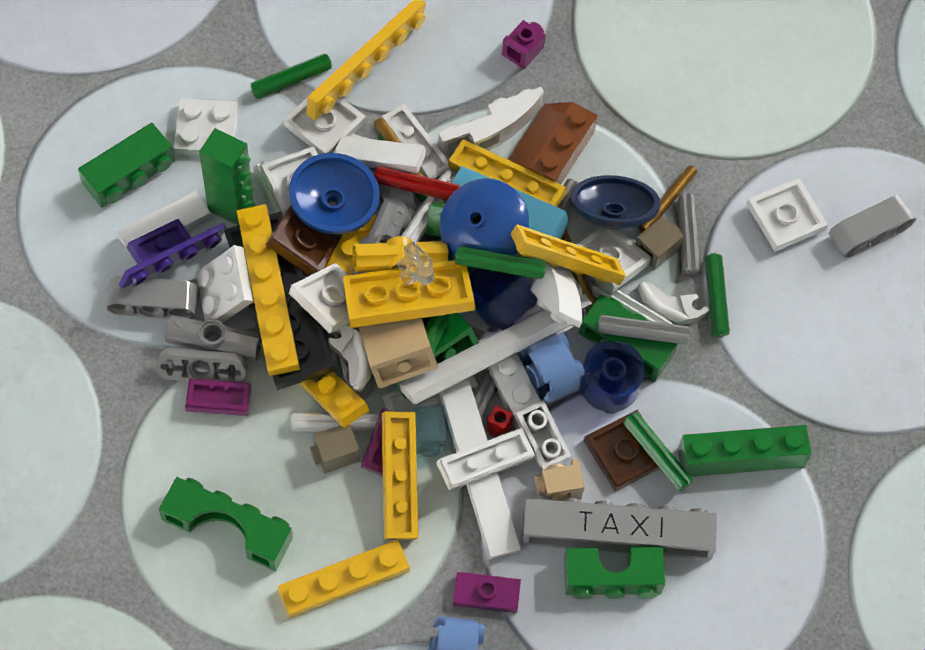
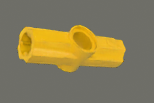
[352,236,448,272]

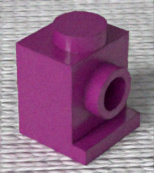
[501,20,546,69]

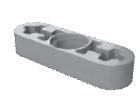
[156,348,248,383]

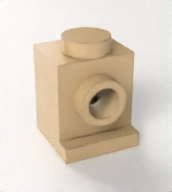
[535,458,585,501]

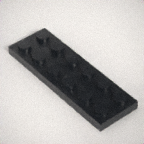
[224,211,337,390]

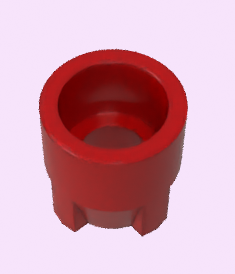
[486,406,512,437]

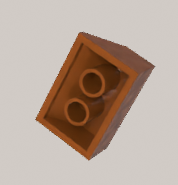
[508,102,598,184]

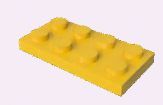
[343,260,475,328]

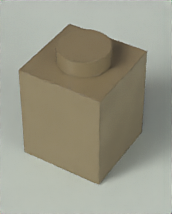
[635,216,684,270]
[310,425,360,474]

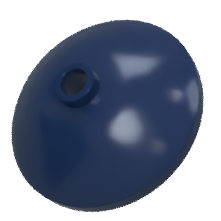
[571,175,660,230]

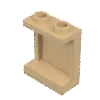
[359,318,438,389]

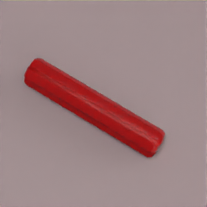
[374,166,460,200]

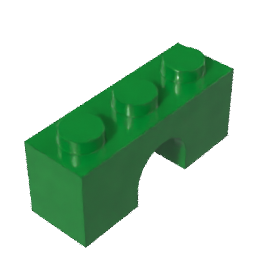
[564,547,665,599]

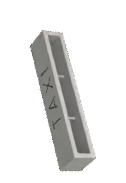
[521,495,717,560]

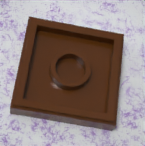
[265,205,340,276]
[583,410,660,492]

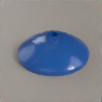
[289,153,380,234]
[440,178,529,270]

